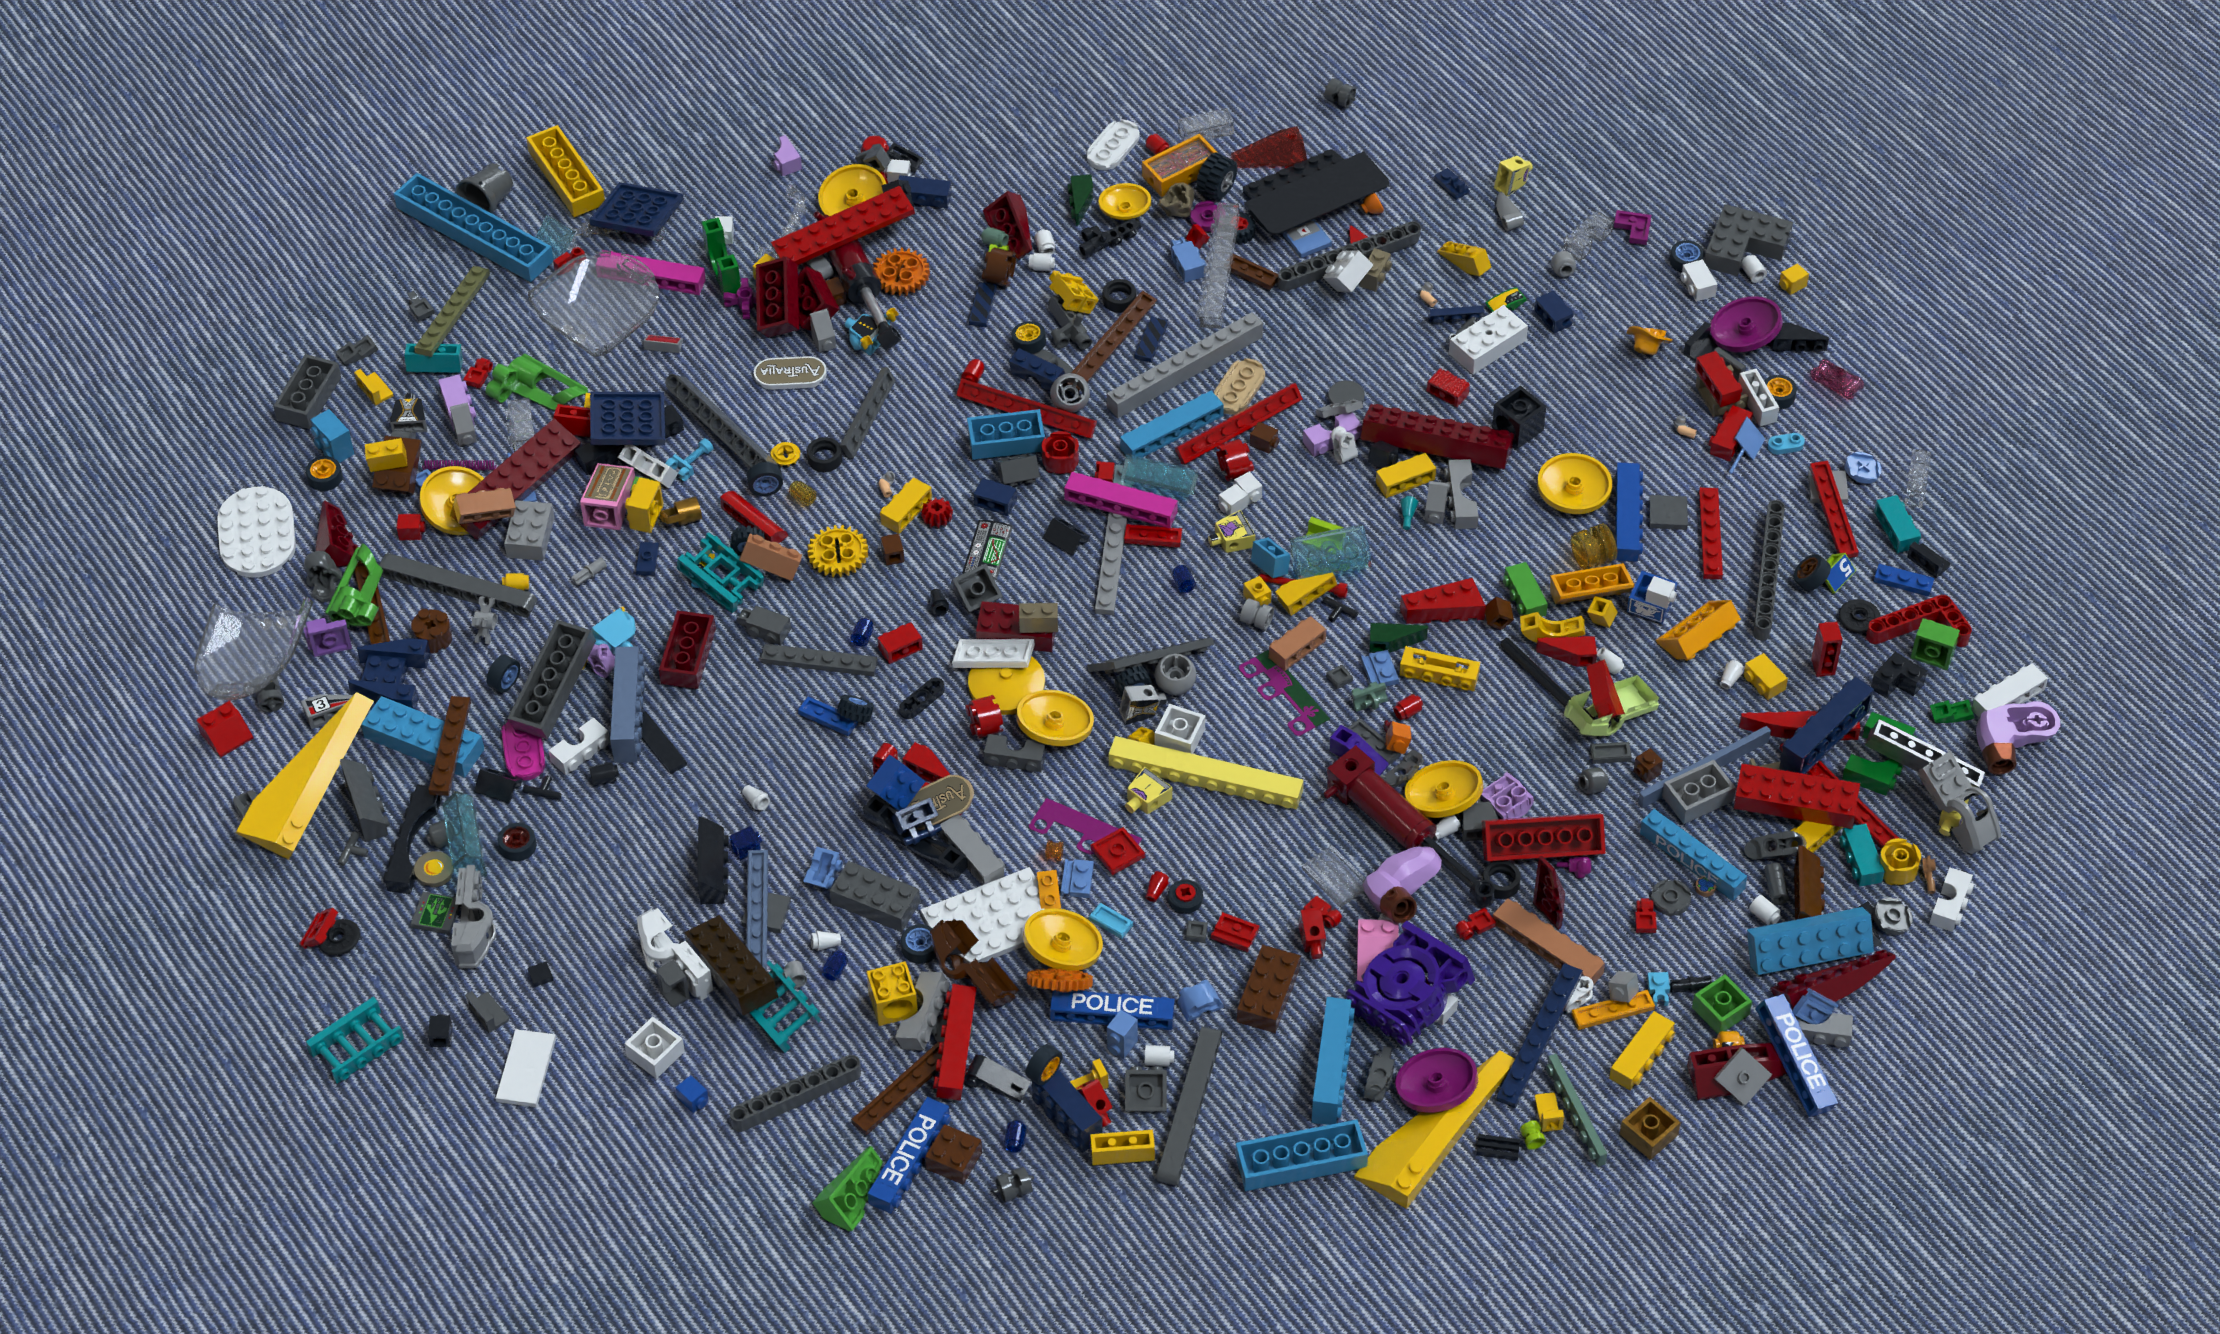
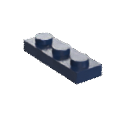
[1428,306,1484,323]

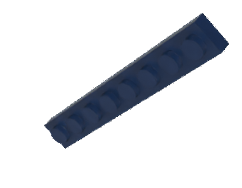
[1496,963,1583,1108]

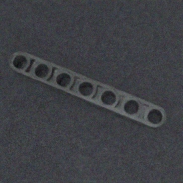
[730,1055,861,1132]

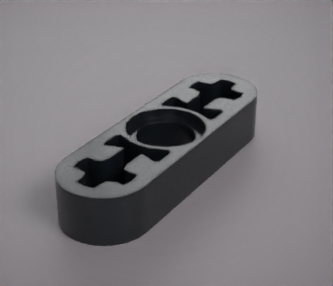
[899,678,945,719]

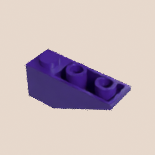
[1329,725,1389,776]

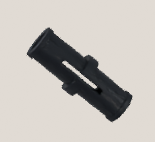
[1670,975,1712,993]

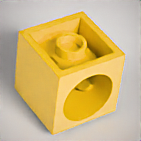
[866,961,918,1026]

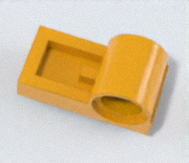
[1037,870,1061,909]

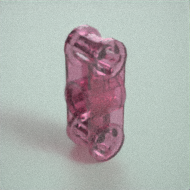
[1810,359,1864,399]

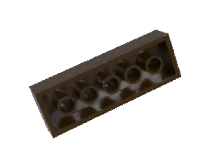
[684,915,779,1016]

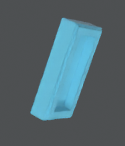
[1089,903,1133,939]

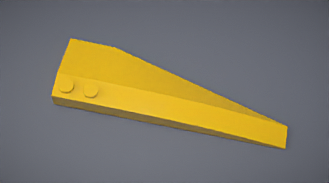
[236,692,374,860]
[1354,1050,1515,1209]

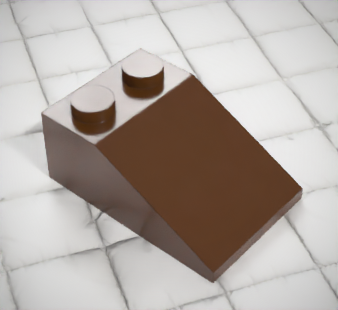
[372,436,422,495]

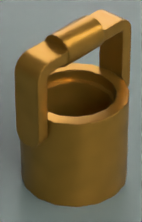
[660,496,702,525]

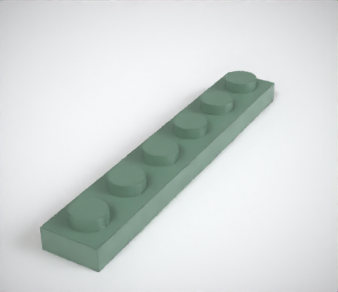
[1546,1054,1607,1167]

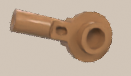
[1922,855,1936,894]

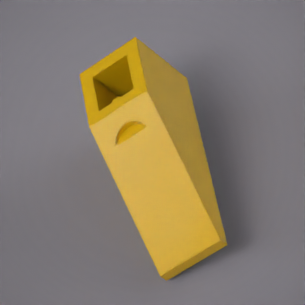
[1437,241,1491,276]

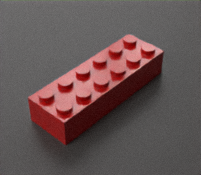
[1734,764,1860,829]
[1481,813,1606,861]

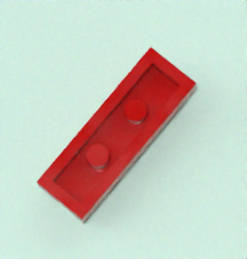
[1124,524,1182,548]

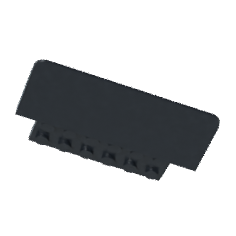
[1242,149,1390,235]

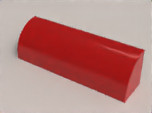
[720,491,788,543]

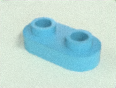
[1768,433,1805,455]

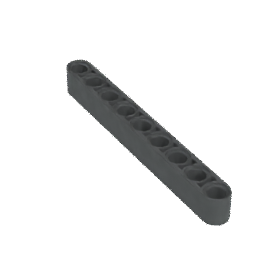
[1277,221,1421,291]
[665,374,778,467]
[1753,500,1785,641]
[379,553,537,617]
[1157,1026,1222,1186]

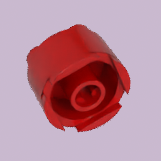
[1042,431,1079,474]
[1216,439,1254,481]
[965,695,1003,738]

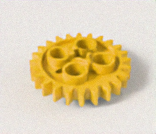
[807,525,868,577]

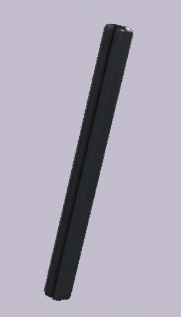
[1501,638,1571,707]

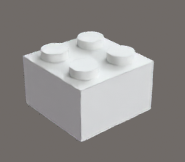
[1323,251,1373,292]
[1155,704,1205,754]
[624,1017,685,1079]

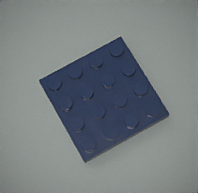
[589,182,684,237]
[590,392,665,445]

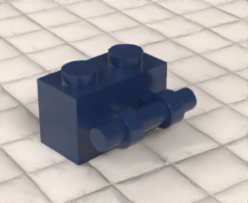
[891,798,942,846]

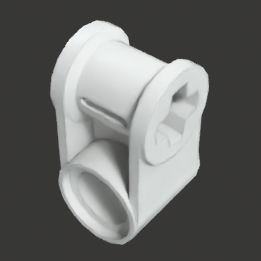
[1331,426,1358,464]
[1565,976,1593,1013]

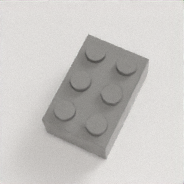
[504,500,555,561]
[1662,760,1736,824]

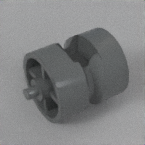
[1324,78,1356,108]
[254,676,284,712]
[994,1167,1034,1202]

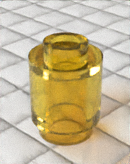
[789,481,816,506]

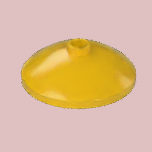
[1099,183,1151,220]

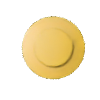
[502,573,529,591]

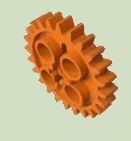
[873,248,930,296]
[1026,967,1093,992]

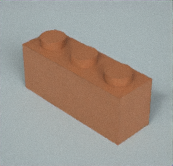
[453,488,516,524]
[739,534,802,581]
[1269,616,1327,671]

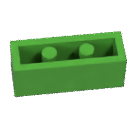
[1502,562,1548,617]

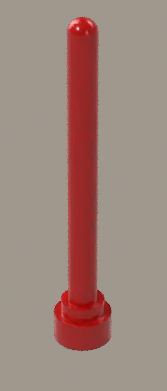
[1258,574,1348,599]

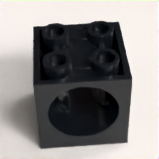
[1492,385,1547,449]

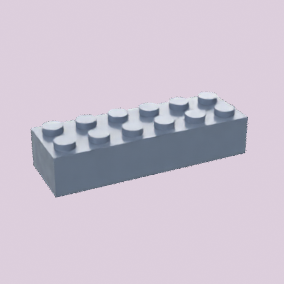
[610,646,645,763]

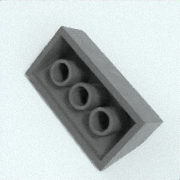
[340,758,390,842]

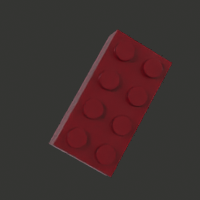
[756,257,799,338]
[976,601,1056,652]
[659,610,716,689]

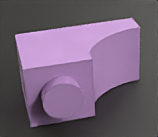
[773,135,802,176]

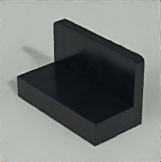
[1683,322,1719,362]
[1044,518,1090,555]
[1907,541,1950,578]
[475,767,523,803]

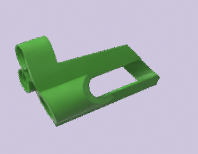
[485,353,588,411]
[325,543,383,628]

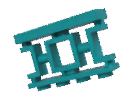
[677,532,764,613]

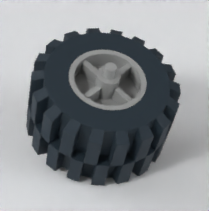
[1196,152,1237,201]

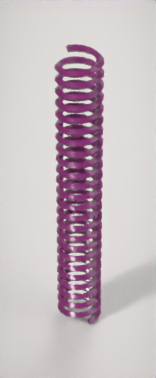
[422,459,497,471]

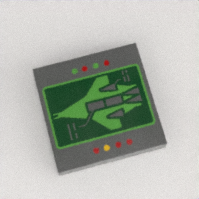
[411,891,461,935]

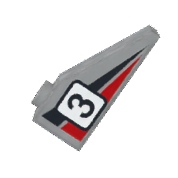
[301,694,353,729]

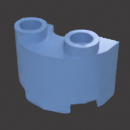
[803,847,843,889]
[1177,980,1224,1022]

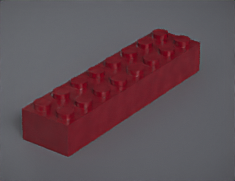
[1361,404,1514,469]
[450,419,581,540]

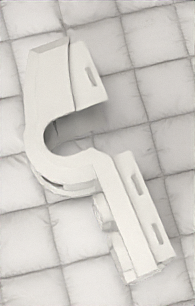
[637,908,713,1001]

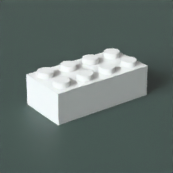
[1449,305,1528,374]

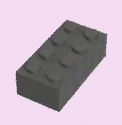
[273,354,341,429]
[830,861,920,932]

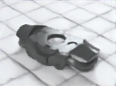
[1380,750,1424,788]

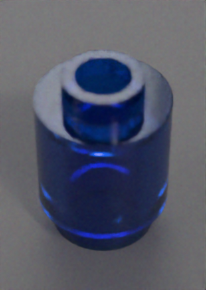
[1172,565,1196,593]
[850,618,874,647]
[822,950,849,981]
[1004,1120,1027,1153]

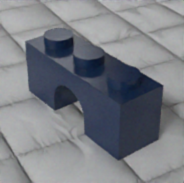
[1009,348,1065,392]

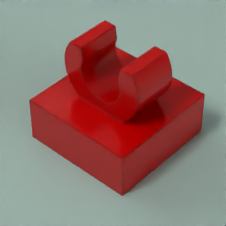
[1186,224,1210,249]

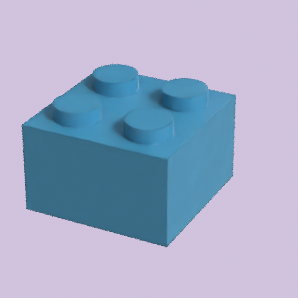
[310,409,354,463]

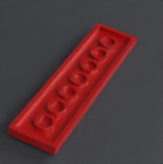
[771,186,915,265]

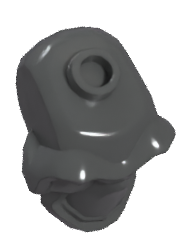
[304,551,342,602]

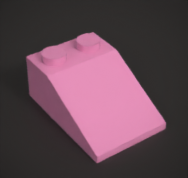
[1357,919,1399,982]

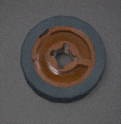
[1793,554,1831,591]

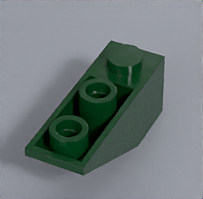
[1067,174,1093,226]
[1369,623,1428,653]

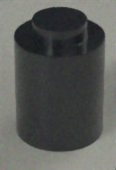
[589,762,619,786]

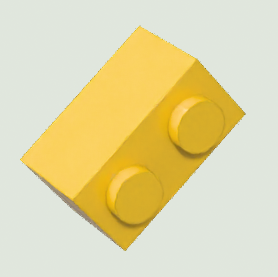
[365,438,407,472]
[1743,653,1788,700]

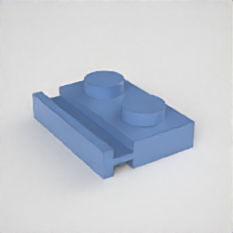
[1361,650,1399,686]
[1061,859,1094,898]
[1792,988,1839,1024]

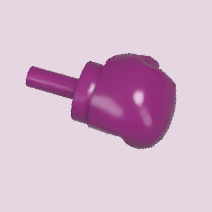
[1557,856,1591,878]

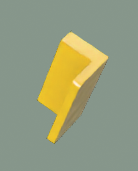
[354,369,394,406]

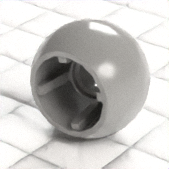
[1050,373,1090,413]
[1154,653,1197,696]

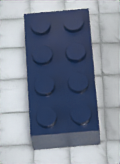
[1031,1069,1102,1153]

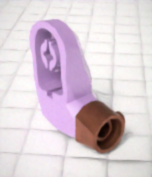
[1976,701,2060,775]

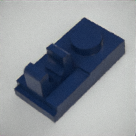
[1434,168,1470,200]

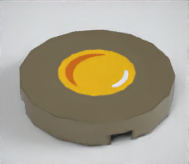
[414,851,454,887]

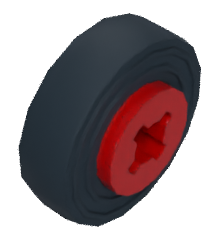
[1168,879,1203,913]

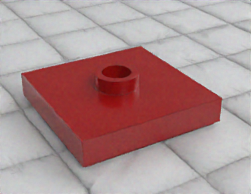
[1090,827,1145,875]

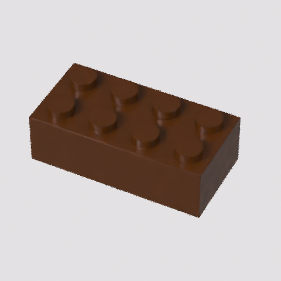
[1237,945,1301,1033]

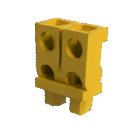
[1049,270,1099,314]

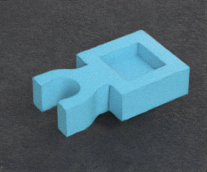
[1647,972,1670,1006]

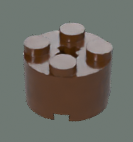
[982,247,1016,287]
[411,609,452,654]

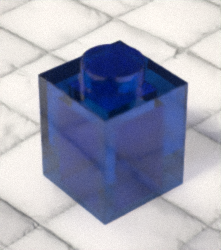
[729,826,762,861]

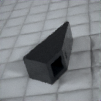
[1771,323,1829,351]

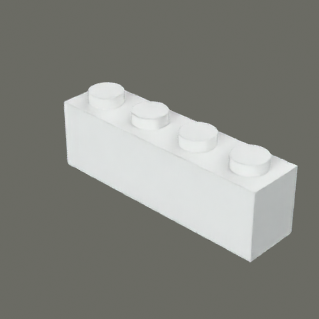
[1972,663,2048,718]

